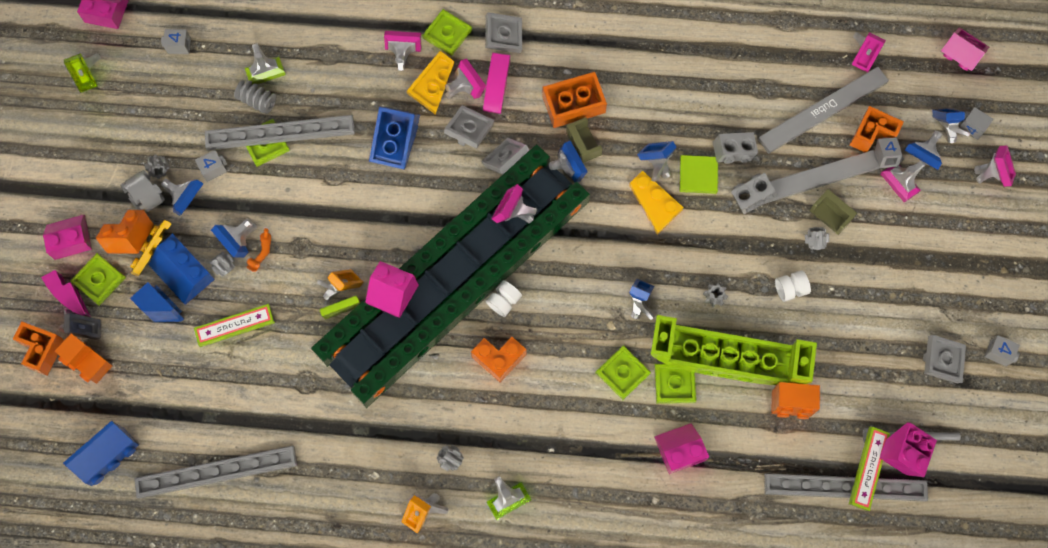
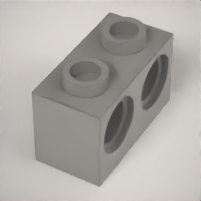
[713,132,758,164]
[731,173,777,215]

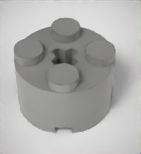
[120,170,165,214]

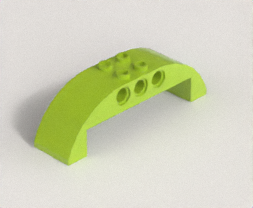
[651,315,817,385]

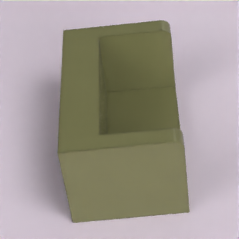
[566,117,603,163]
[810,189,857,235]

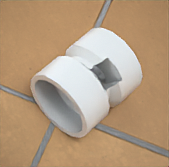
[775,270,811,302]
[486,280,522,317]

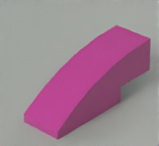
[483,52,511,114]
[41,270,91,317]

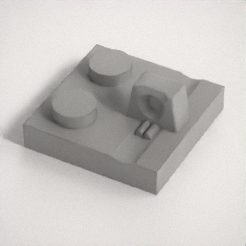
[485,12,522,53]
[444,105,494,149]
[481,138,529,175]
[923,335,966,384]

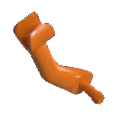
[247,228,271,272]

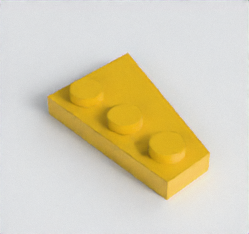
[407,51,454,115]
[629,171,684,235]
[130,220,171,277]

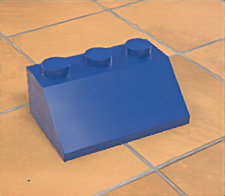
[148,233,215,305]
[63,421,139,486]

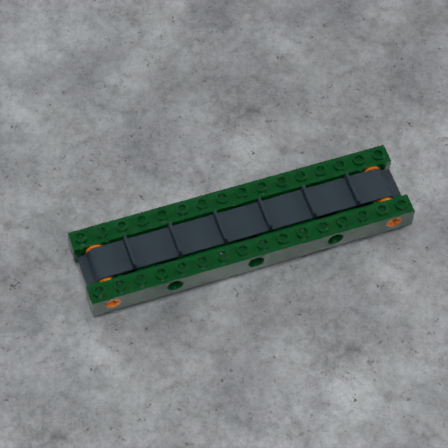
[311,144,590,409]

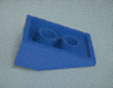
[369,107,420,170]

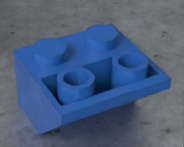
[130,282,184,322]

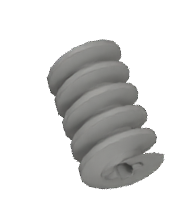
[234,80,277,114]

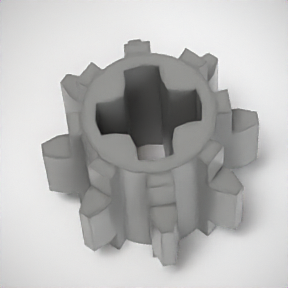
[144,154,170,179]
[805,227,829,250]
[210,252,235,277]
[703,283,728,308]
[437,445,464,471]

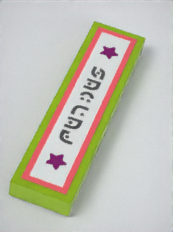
[194,304,275,347]
[849,427,890,511]

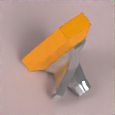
[317,269,364,301]
[401,493,448,533]

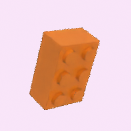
[542,72,607,128]

